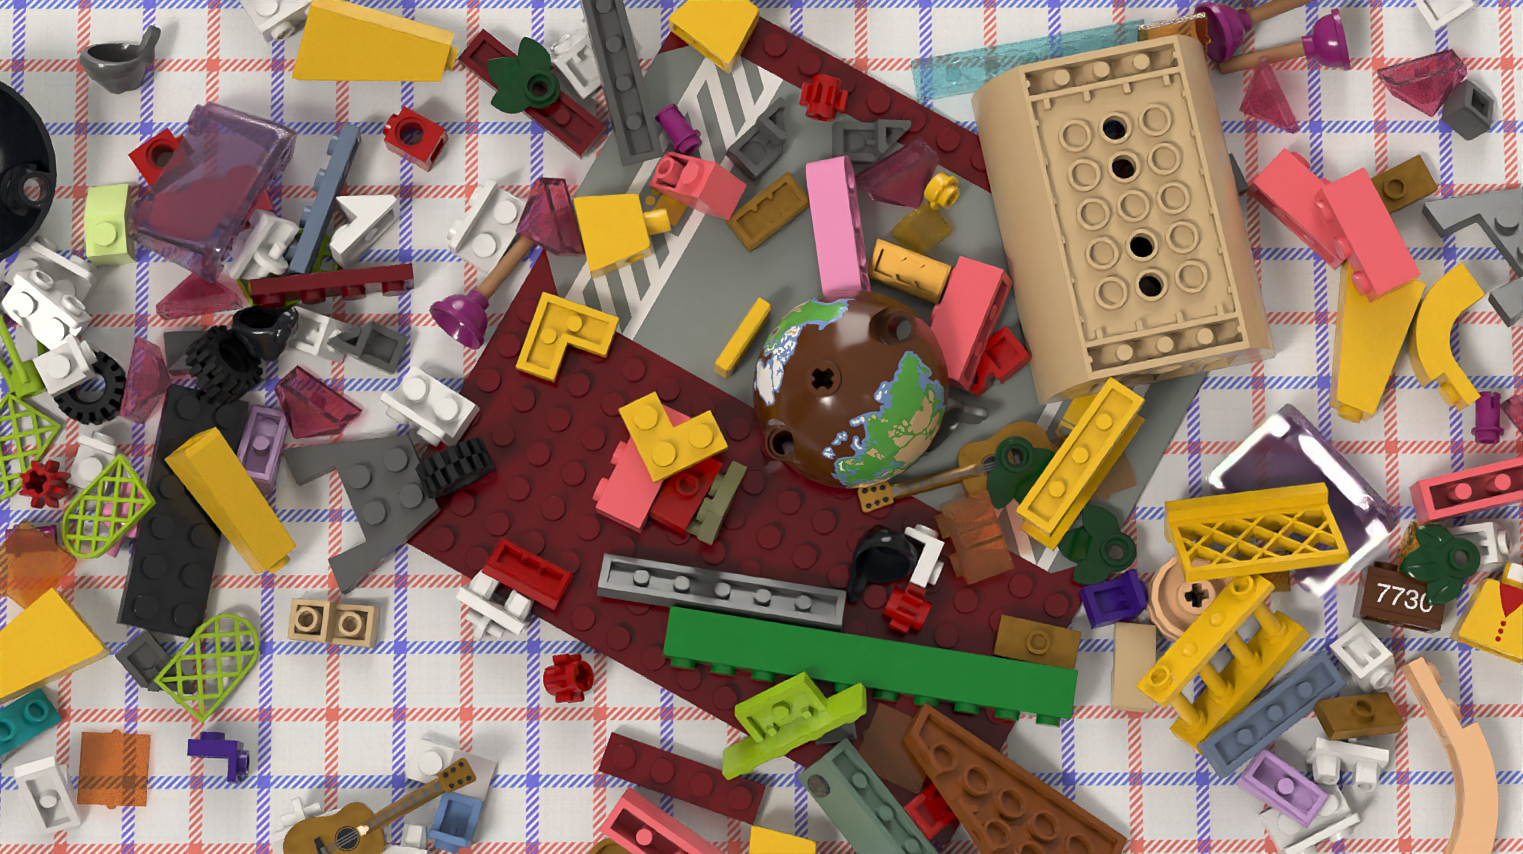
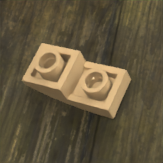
[287,598,380,648]
[1111,622,1156,713]

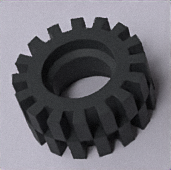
[185,325,263,404]
[53,349,130,425]
[415,437,495,499]

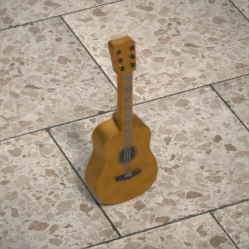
[857,421,1054,514]
[283,758,477,854]

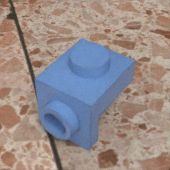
[427,792,484,854]

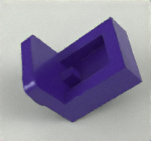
[1079,569,1148,629]
[187,732,250,784]

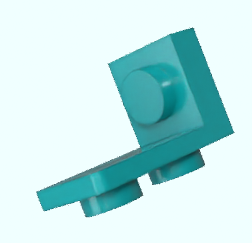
[0,688,61,764]

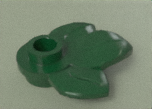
[487,37,560,114]
[986,436,1055,510]
[1057,505,1137,585]
[1399,524,1480,606]

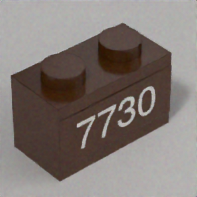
[1352,561,1445,634]

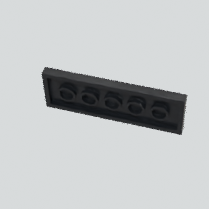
[116,384,249,639]

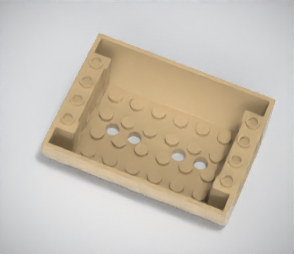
[971,34,1276,406]

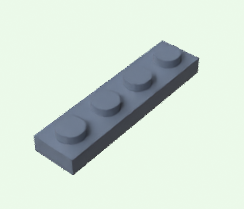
[285,122,361,275]
[1197,650,1346,778]

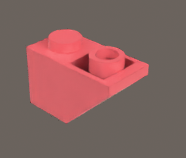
[649,151,747,220]

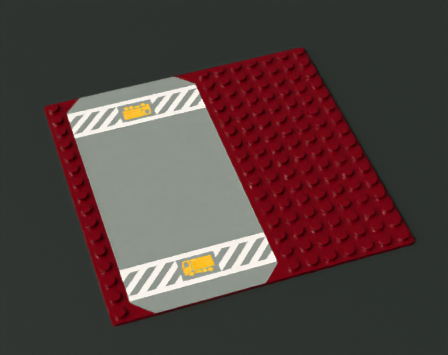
[406,16,1207,845]

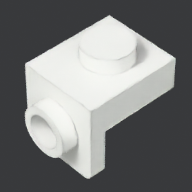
[904,524,944,589]

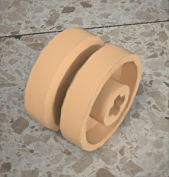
[1145,556,1234,643]

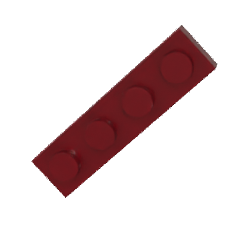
[458,29,606,160]
[250,263,414,309]
[598,732,766,826]

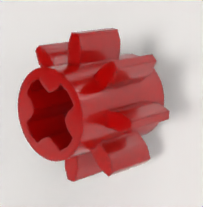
[799,75,849,122]
[19,459,71,509]
[883,582,933,635]
[543,653,594,703]

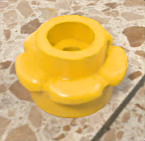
[924,172,960,210]

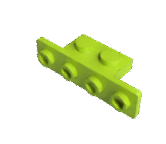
[722,671,867,780]

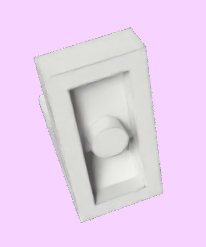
[329,194,401,270]
[405,738,497,802]
[14,756,81,836]

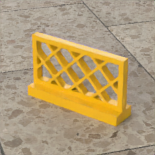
[1164,482,1349,583]

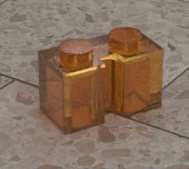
[935,488,1015,585]

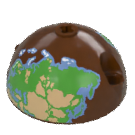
[752,290,949,489]

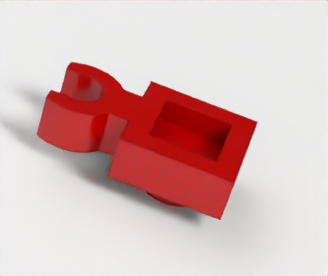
[969,326,1032,397]

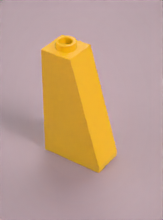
[292,0,458,82]
[1329,259,1426,423]
[164,427,297,574]
[0,587,112,705]

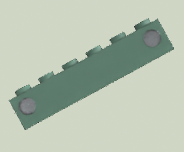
[796,738,939,854]

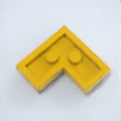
[516,292,620,382]
[618,392,728,484]

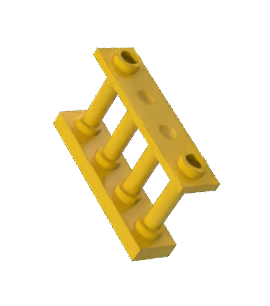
[1016,377,1145,552]
[1135,574,1310,756]

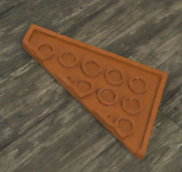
[903,703,1127,854]

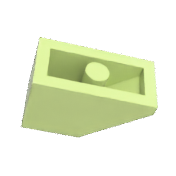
[84,184,136,267]

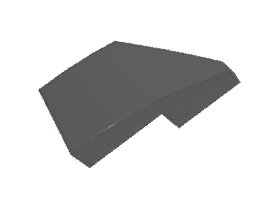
[725,97,786,182]
[832,119,911,164]
[327,321,409,375]
[115,629,197,694]

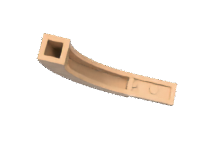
[1400,656,1499,854]

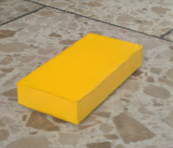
[714,297,771,379]

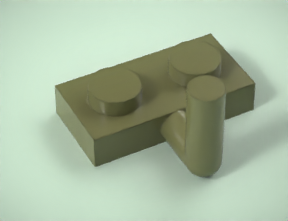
[686,461,747,545]

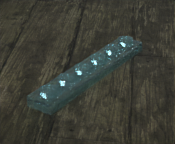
[910,19,1148,102]

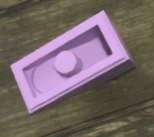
[236,404,291,495]
[1235,748,1330,828]

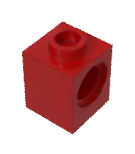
[383,106,449,172]
[128,128,197,195]

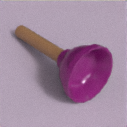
[1193,0,1315,63]
[1218,8,1351,75]
[429,230,538,350]

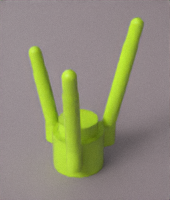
[0,315,47,400]

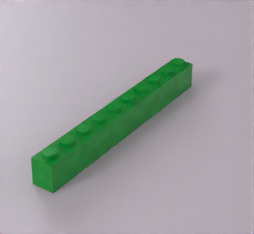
[663,606,1078,728]

